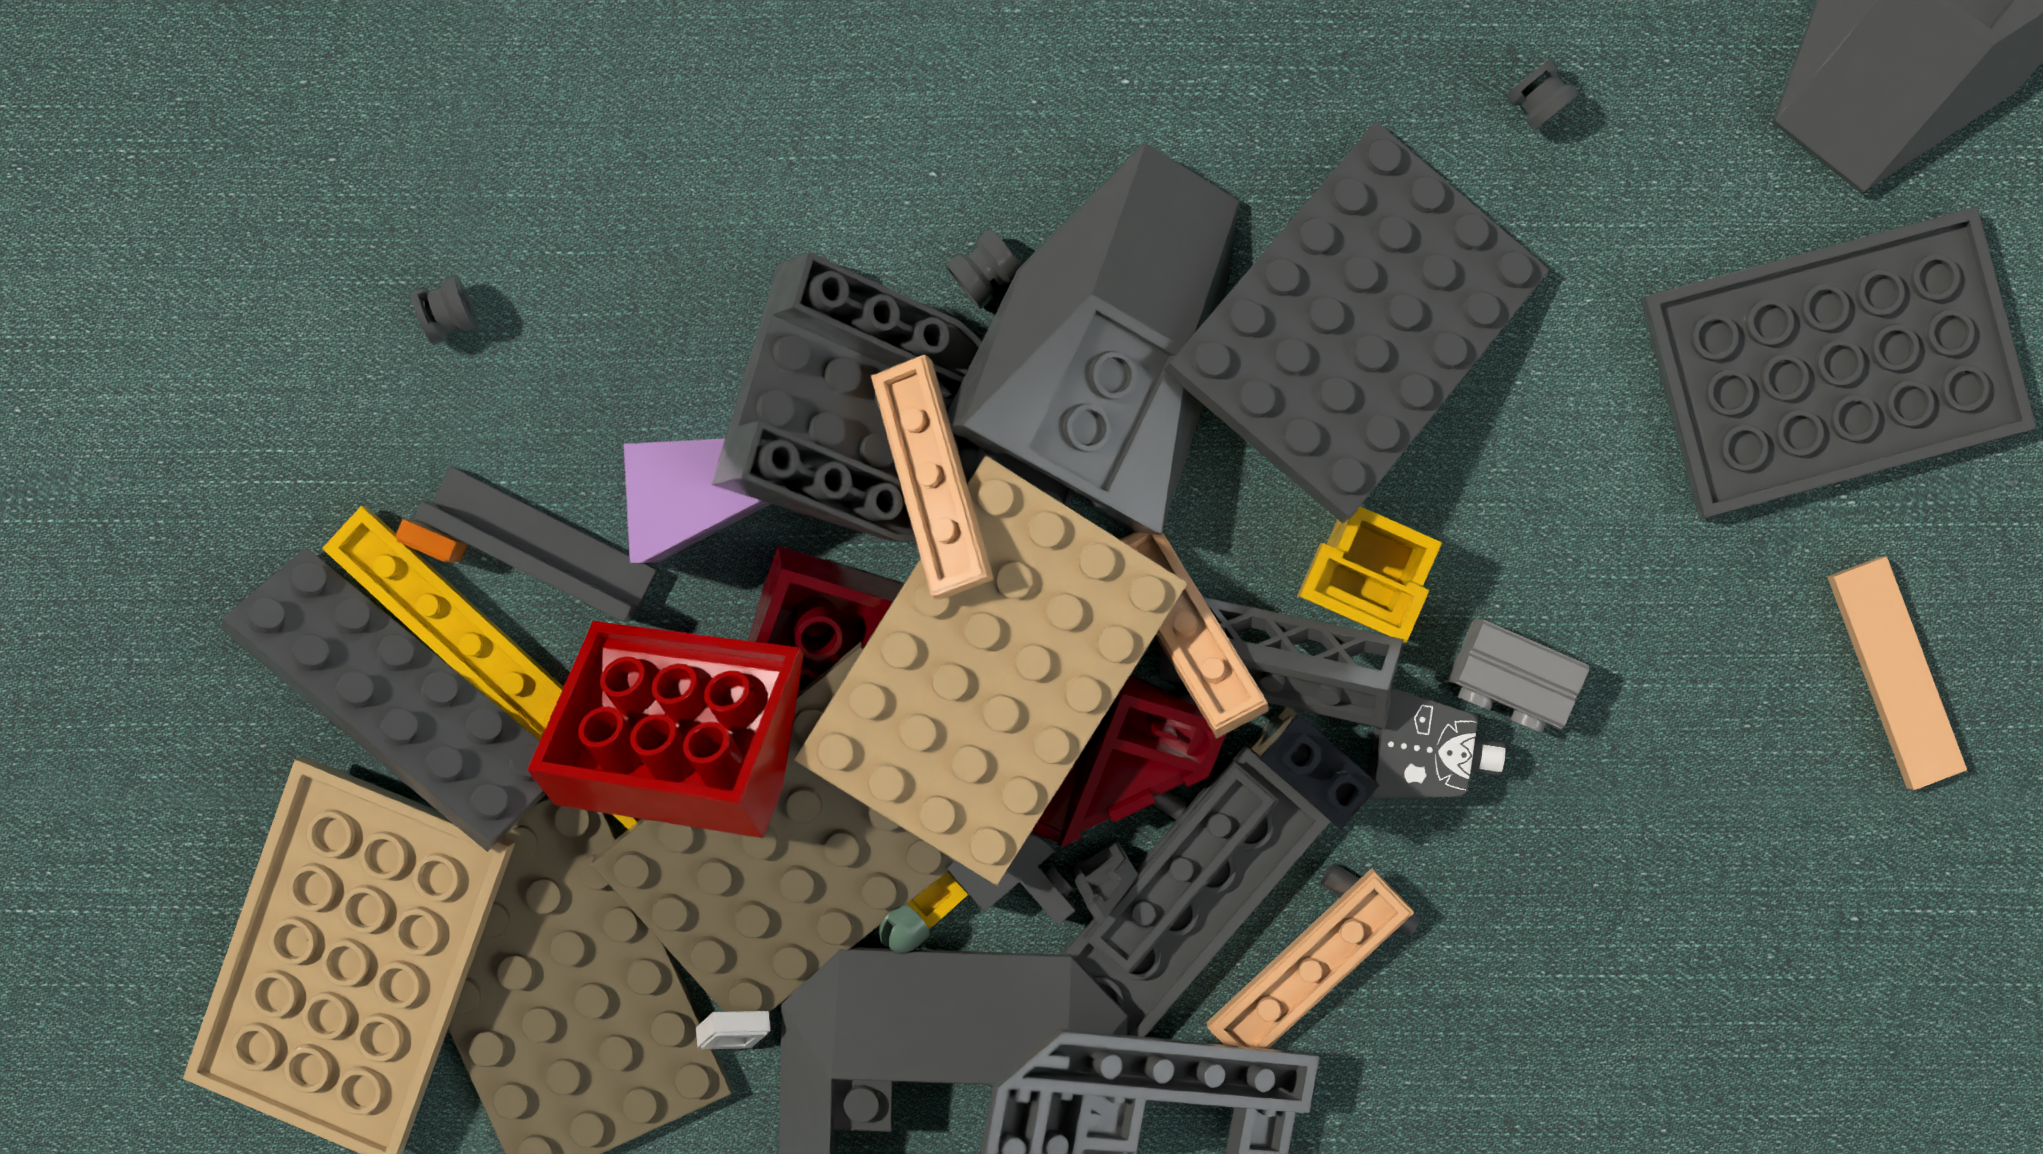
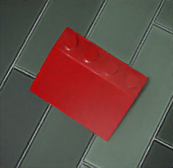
[527,621,804,838]

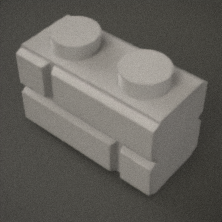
[1448,619,1589,734]

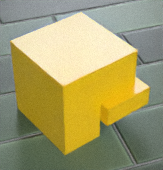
[1297,506,1442,643]

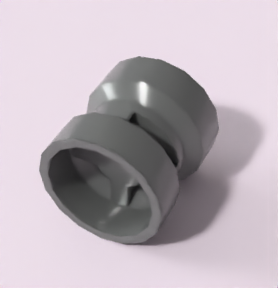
[945,229,1021,310]

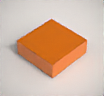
[395,519,468,562]

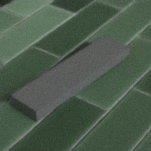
[1083,761,1279,976]

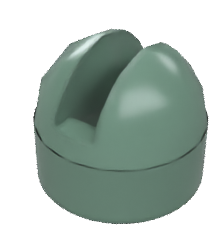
[879,904,930,953]

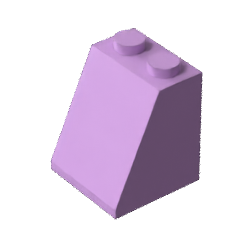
[624,439,770,563]

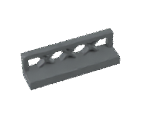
[414,466,659,622]
[1159,597,1404,728]

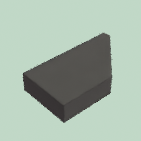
[1069,839,1138,924]

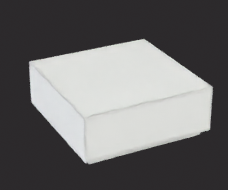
[696,1011,770,1049]

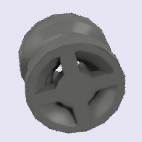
[1505,58,1580,131]
[411,275,478,345]

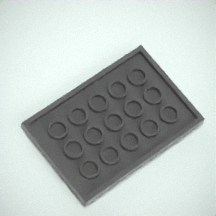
[1164,121,1549,524]
[1640,207,2036,518]

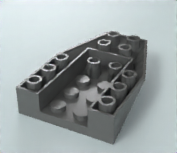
[1772,0,2043,193]
[947,143,1239,535]
[711,252,1074,543]

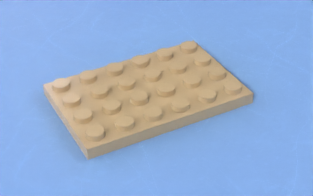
[794,456,1187,885]
[183,756,515,1154]

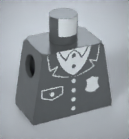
[1367,688,1505,799]

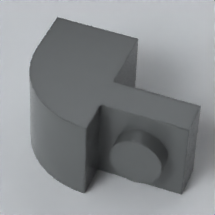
[947,831,1076,925]

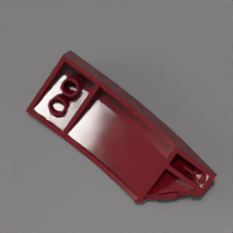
[748,546,1227,848]

